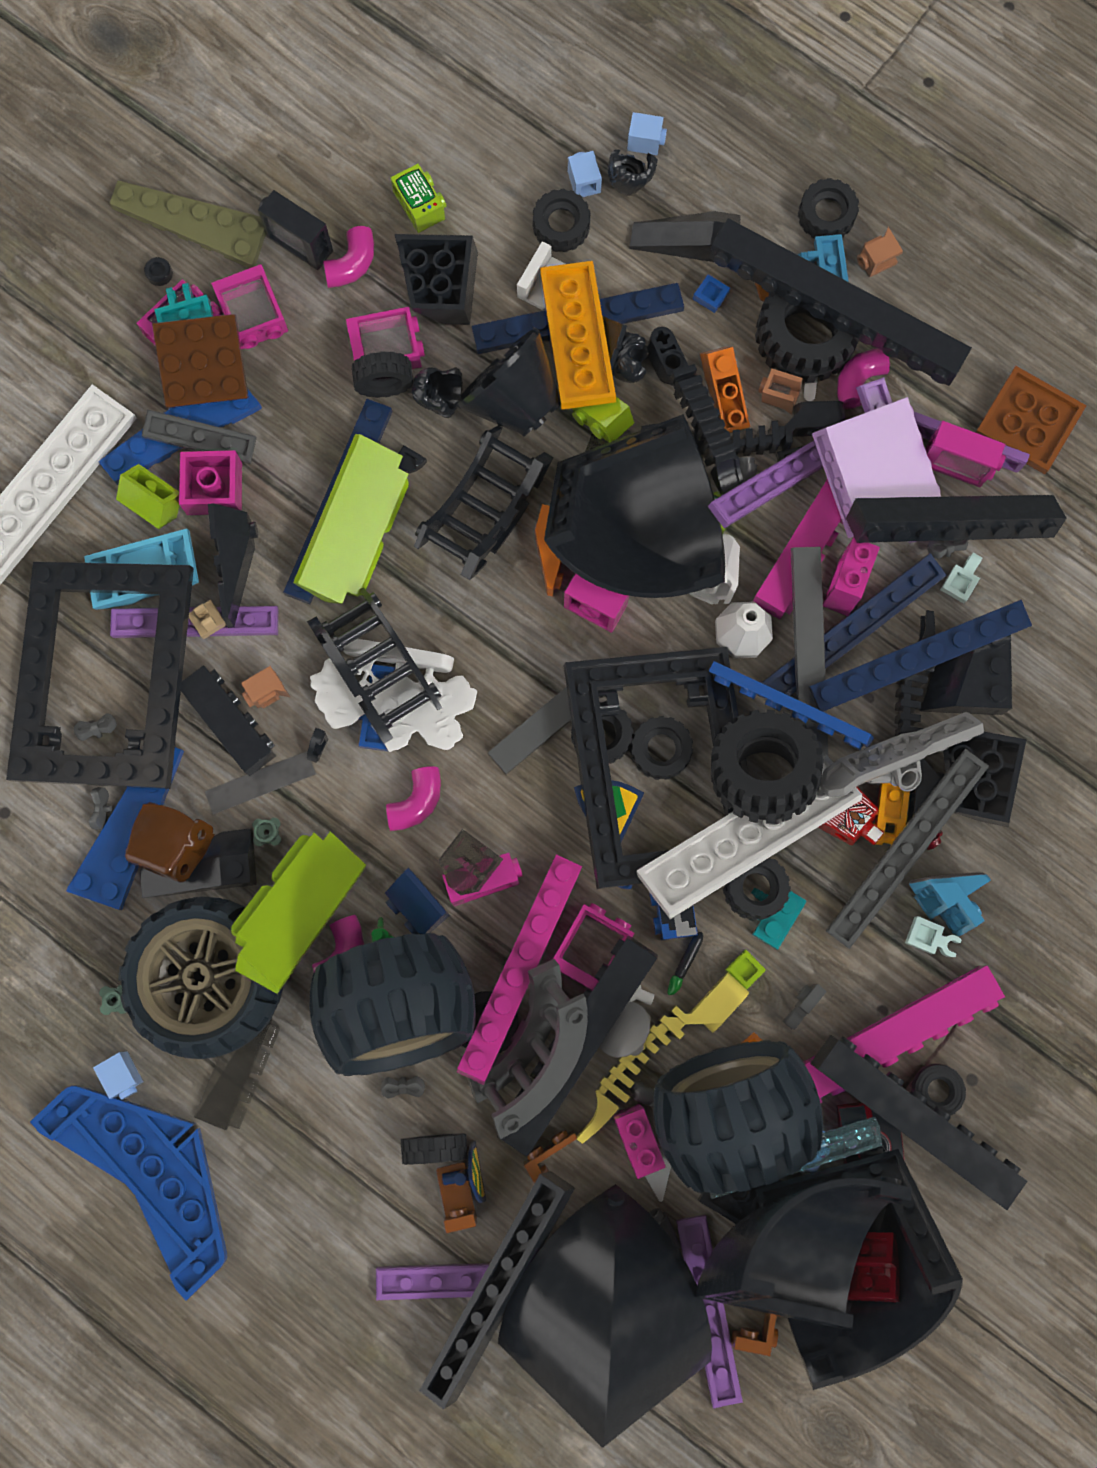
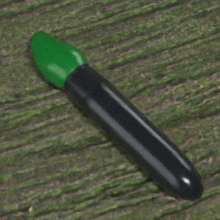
[667,932,703,996]

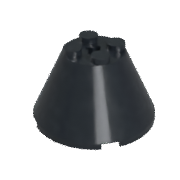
[455,327,561,437]

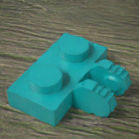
[154,283,214,323]
[751,888,807,950]

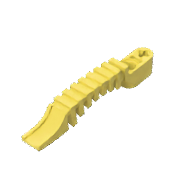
[577,972,749,1144]

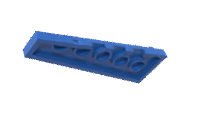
[99,390,262,485]
[709,661,874,750]
[66,747,184,910]

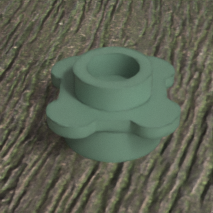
[252,818,281,847]
[99,985,126,1015]

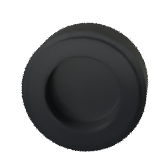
[144,257,173,286]

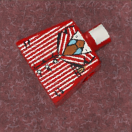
[817,787,885,846]

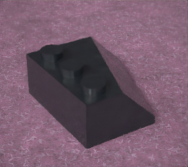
[394,234,478,325]
[919,635,1012,715]
[943,731,1027,827]

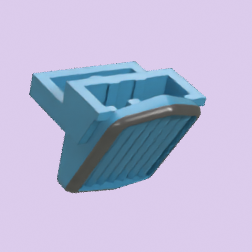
[909,872,991,937]

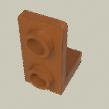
[523,1130,577,1184]
[436,1162,477,1233]
[731,1313,780,1356]

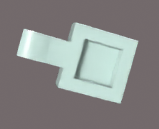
[940,552,982,603]

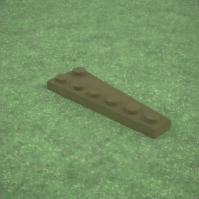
[109,181,266,268]

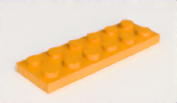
[540,261,616,410]

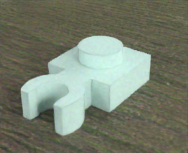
[905,916,961,957]

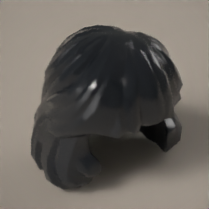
[608,149,658,196]
[612,332,648,383]
[412,367,463,418]

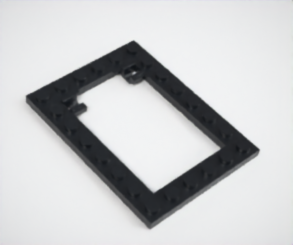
[6,562,194,789]
[563,647,749,889]

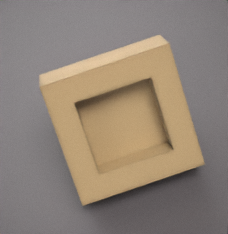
[189,600,226,640]

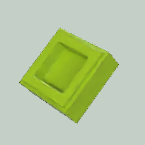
[725,949,766,990]

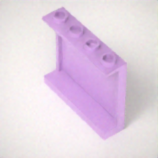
[812,397,941,538]

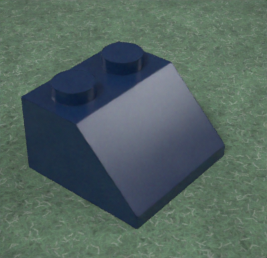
[385,868,450,934]

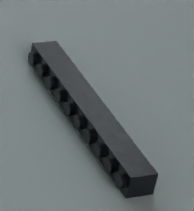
[709,218,972,386]

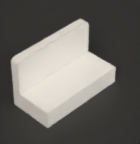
[517,241,565,310]

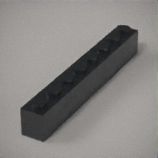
[846,495,1067,543]
[497,935,658,1157]
[810,1035,1028,1210]
[419,1171,575,1410]

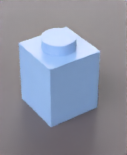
[627,112,667,156]
[568,151,602,197]
[93,1051,143,1100]

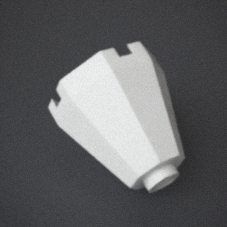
[689,534,740,604]
[715,602,773,658]

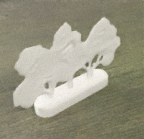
[310,638,477,752]

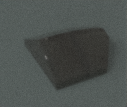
[438,829,503,896]

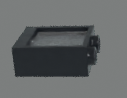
[258,190,333,270]

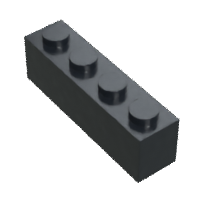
[181,665,276,776]

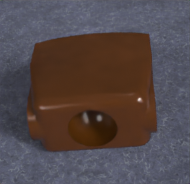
[125,802,215,883]

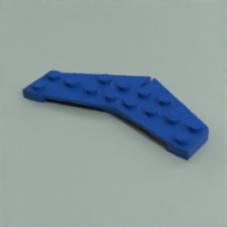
[30,1085,227,1301]

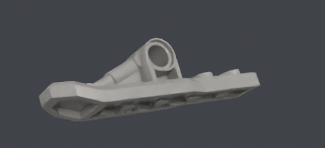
[820,712,984,797]

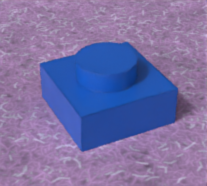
[693,274,730,313]

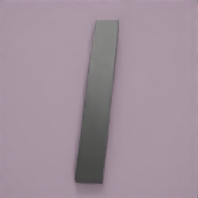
[791,547,828,756]
[826,749,989,949]

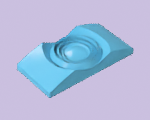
[84,529,199,610]

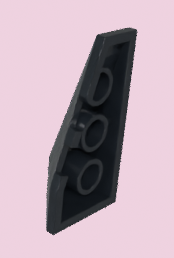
[629,211,741,262]
[208,503,258,628]
[140,828,257,899]

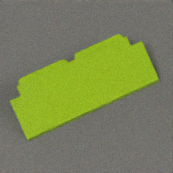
[293,434,409,604]
[231,831,366,994]

